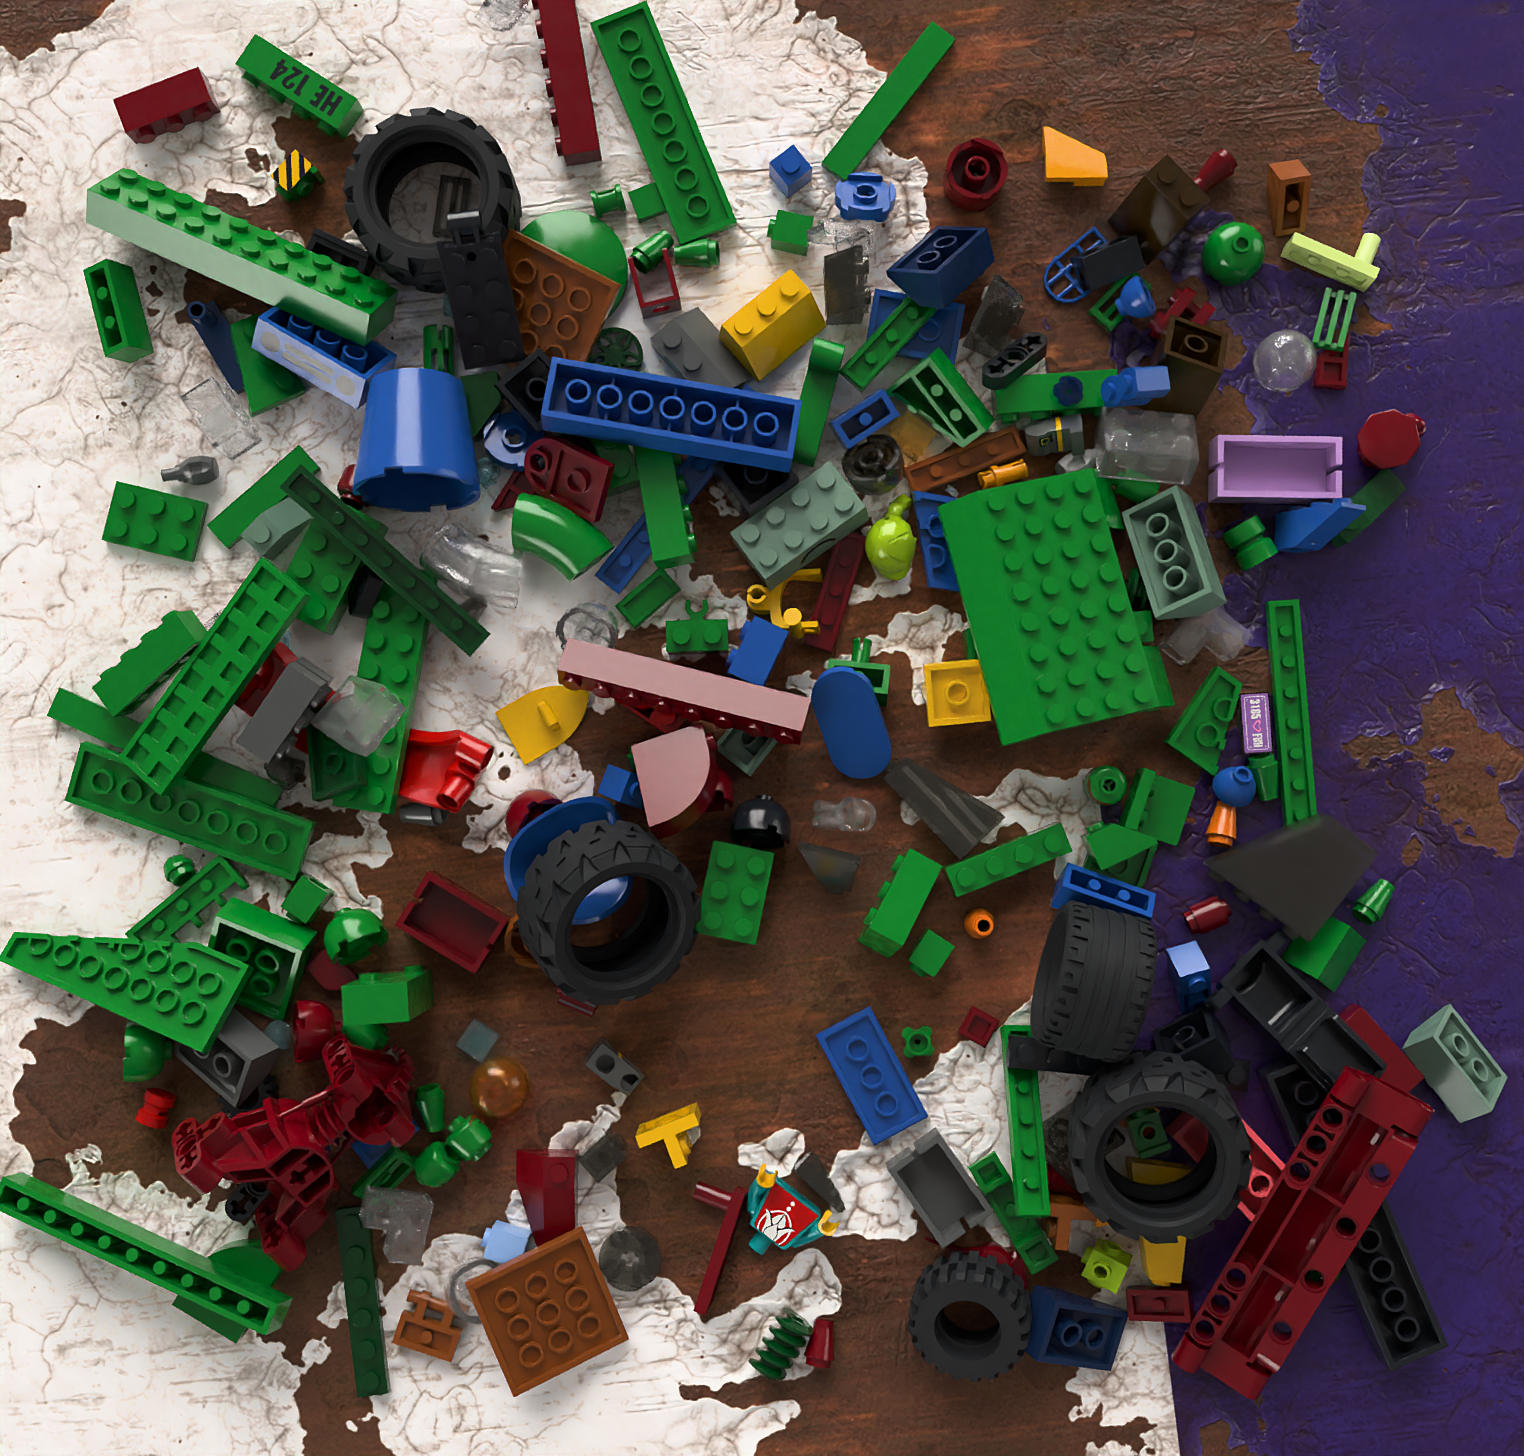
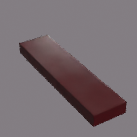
[803,532,866,654]

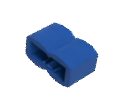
[1101,365,1171,408]

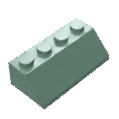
[1122,485,1227,620]

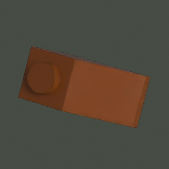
[1266,159,1311,237]

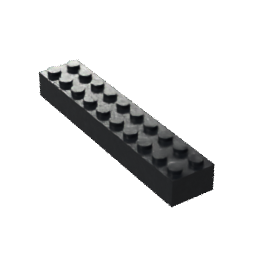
[1255,1056,1449,1371]

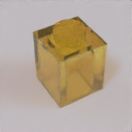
[887,411,937,463]

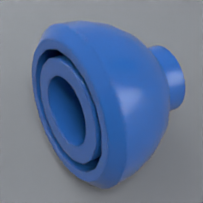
[1115,276,1156,318]
[1212,766,1256,807]

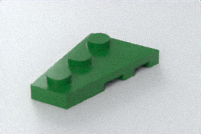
[230,313,306,418]
[1163,666,1242,777]

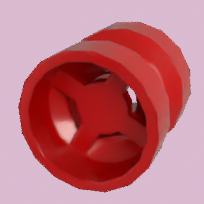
[135,1087,177,1129]

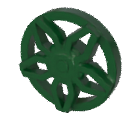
[587,327,643,372]

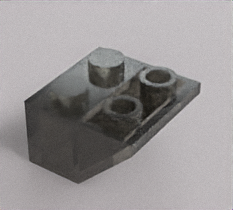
[823,245,871,325]

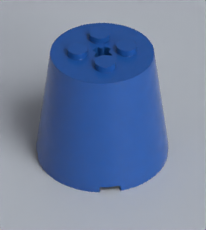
[352,368,480,513]

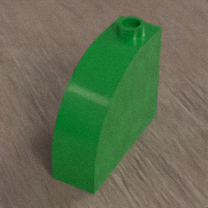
[172,1238,283,1343]

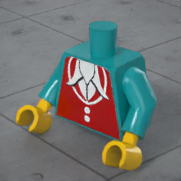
[746,1164,841,1255]

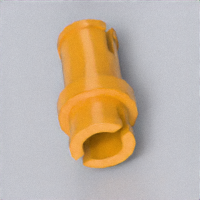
[978,459,1028,490]

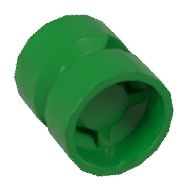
[1222,515,1279,572]

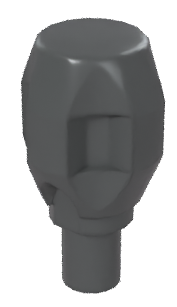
[161,456,219,485]

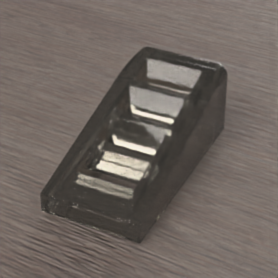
[794,1148,846,1213]

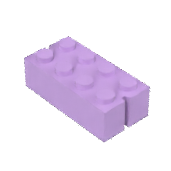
[1208,435,1342,504]

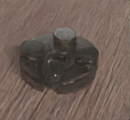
[598,1226,662,1292]

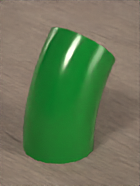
[511,493,615,582]

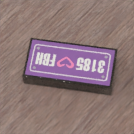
[1237,692,1274,755]

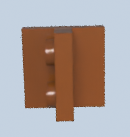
[1041,1192,1097,1251]

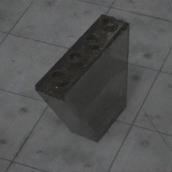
[1203,812,1379,942]

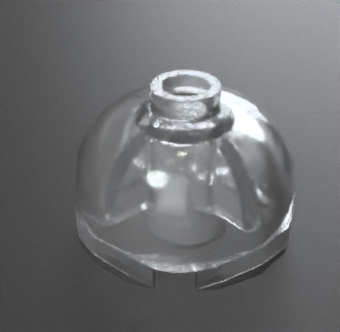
[474,0,532,32]
[1252,329,1317,393]
[555,600,620,651]
[444,1257,499,1324]

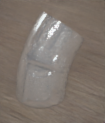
[419,523,523,610]

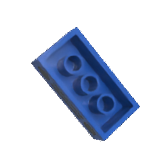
[251,307,397,409]

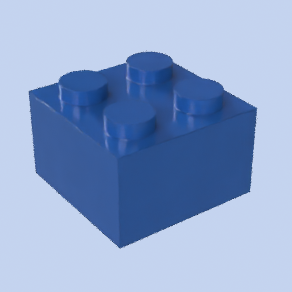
[725,616,789,687]

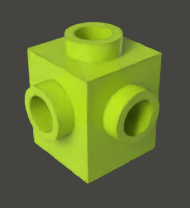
[1080,1237,1133,1294]

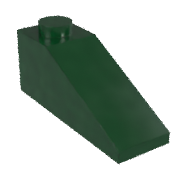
[1330,468,1407,548]

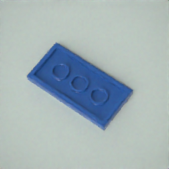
[816,1006,929,1146]

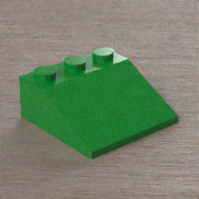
[208,897,318,1022]

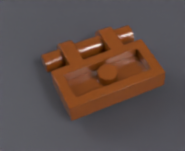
[392,1289,470,1362]

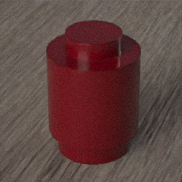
[1182,895,1232,936]

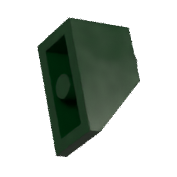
[460,370,506,443]

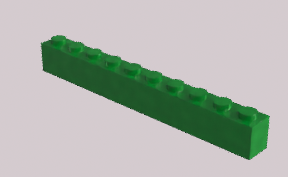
[0,1173,293,1336]

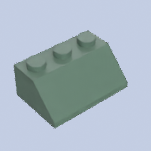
[1402,1004,1508,1123]

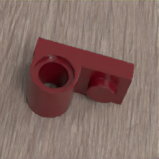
[1125,1280,1195,1323]

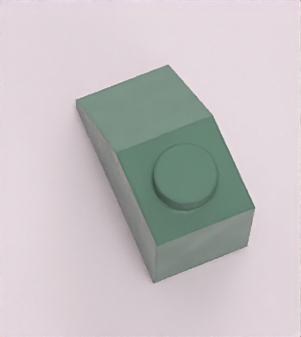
[240,497,314,561]

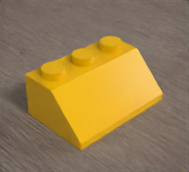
[719,269,827,383]

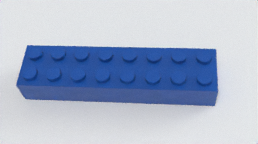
[541,357,802,473]

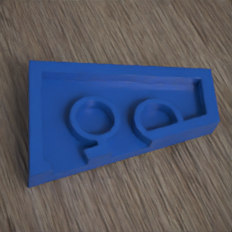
[911,490,960,593]

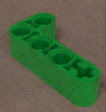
[792,337,845,467]

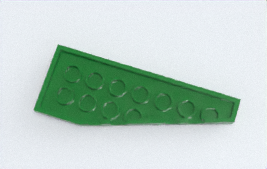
[0,932,254,1055]

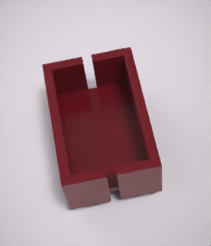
[394,870,512,974]

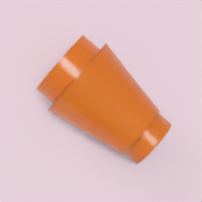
[1205,801,1236,848]
[964,908,995,939]

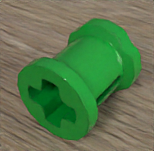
[590,184,627,218]

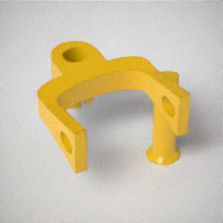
[747,568,823,639]

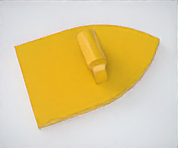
[495,686,590,765]

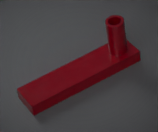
[693,1181,748,1316]

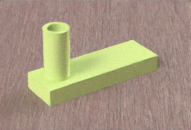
[1281,232,1381,292]

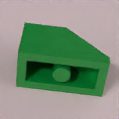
[1080,820,1158,871]

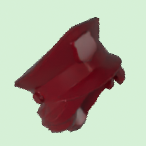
[1357,409,1426,469]

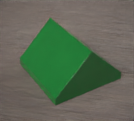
[1281,907,1366,993]

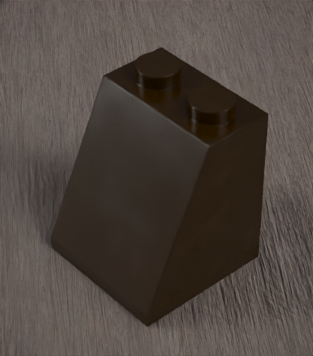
[1107,154,1210,264]
[1134,314,1228,427]

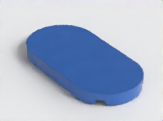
[811,666,892,779]

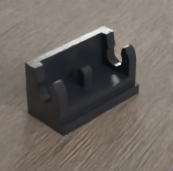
[306,227,376,277]
[1070,235,1145,291]

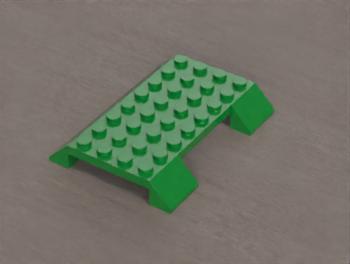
[937,468,1175,747]

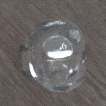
[812,797,877,833]

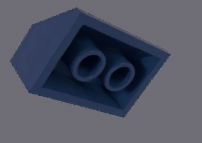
[886,226,995,309]

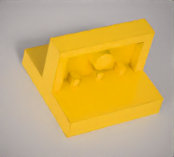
[922,659,991,727]
[635,1102,701,1169]

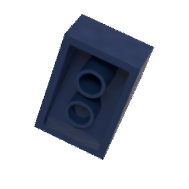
[1024,1285,1128,1371]

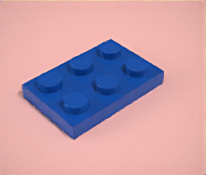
[866,288,965,365]

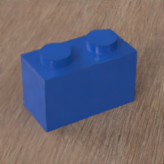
[828,389,900,449]

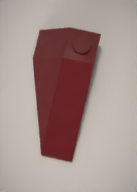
[516,1149,579,1247]

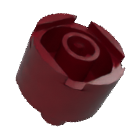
[943,138,1008,212]

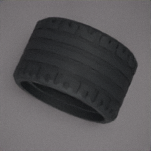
[1030,900,1157,1064]

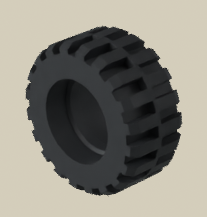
[908,1251,1032,1382]

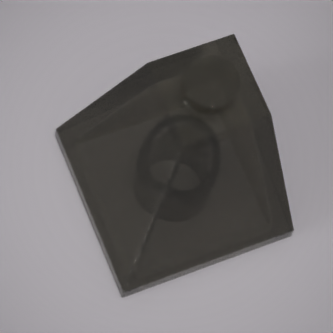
[797,840,861,896]

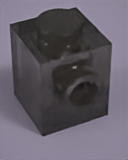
[578,1129,629,1183]

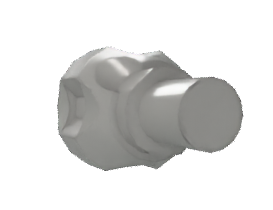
[1055,444,1108,475]

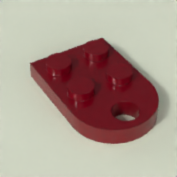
[524,436,615,523]

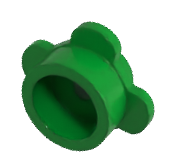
[902,1025,934,1058]

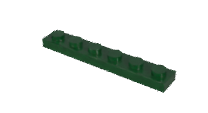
[335,1203,391,1398]

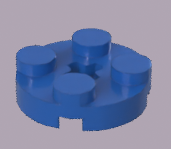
[834,172,896,222]
[484,409,545,472]

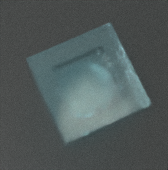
[456,1018,501,1063]

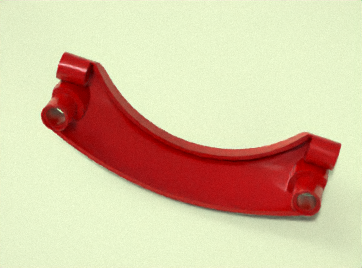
[234,641,494,813]

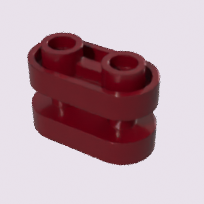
[1148,286,1216,341]

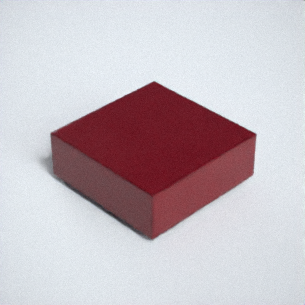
[957,1005,1000,1048]

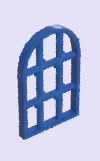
[1043,226,1107,304]

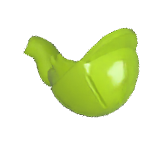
[865,494,917,580]

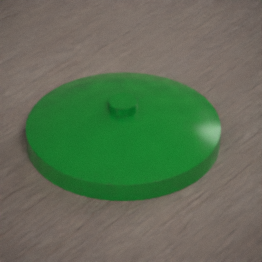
[520,210,629,320]

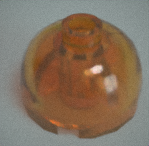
[468,1055,532,1120]

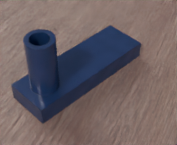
[187,300,244,395]

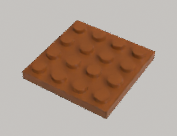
[502,229,622,369]
[465,1225,629,1397]

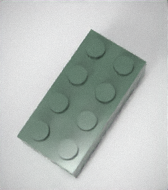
[730,461,869,591]

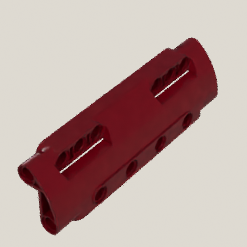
[1171,1066,1435,1400]

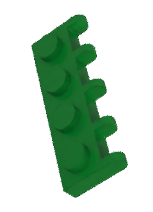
[125,855,250,943]

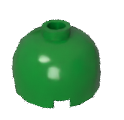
[1201,221,1265,286]
[324,907,389,966]
[123,1020,173,1083]

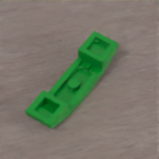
[968,1151,1059,1275]

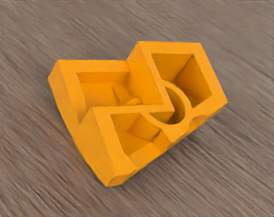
[1042,127,1108,186]

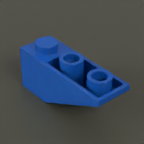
[1274,498,1366,553]

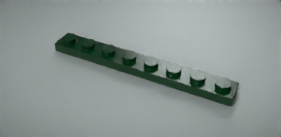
[280,464,491,657]

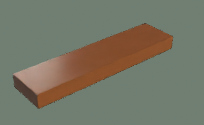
[901,424,1027,495]

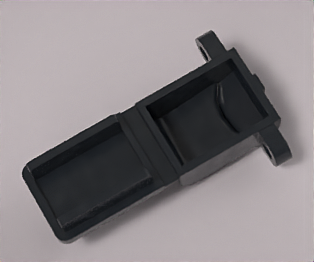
[1203,928,1387,1094]

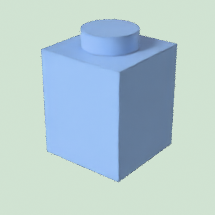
[481,1220,532,1264]

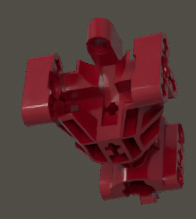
[171,1034,415,1272]

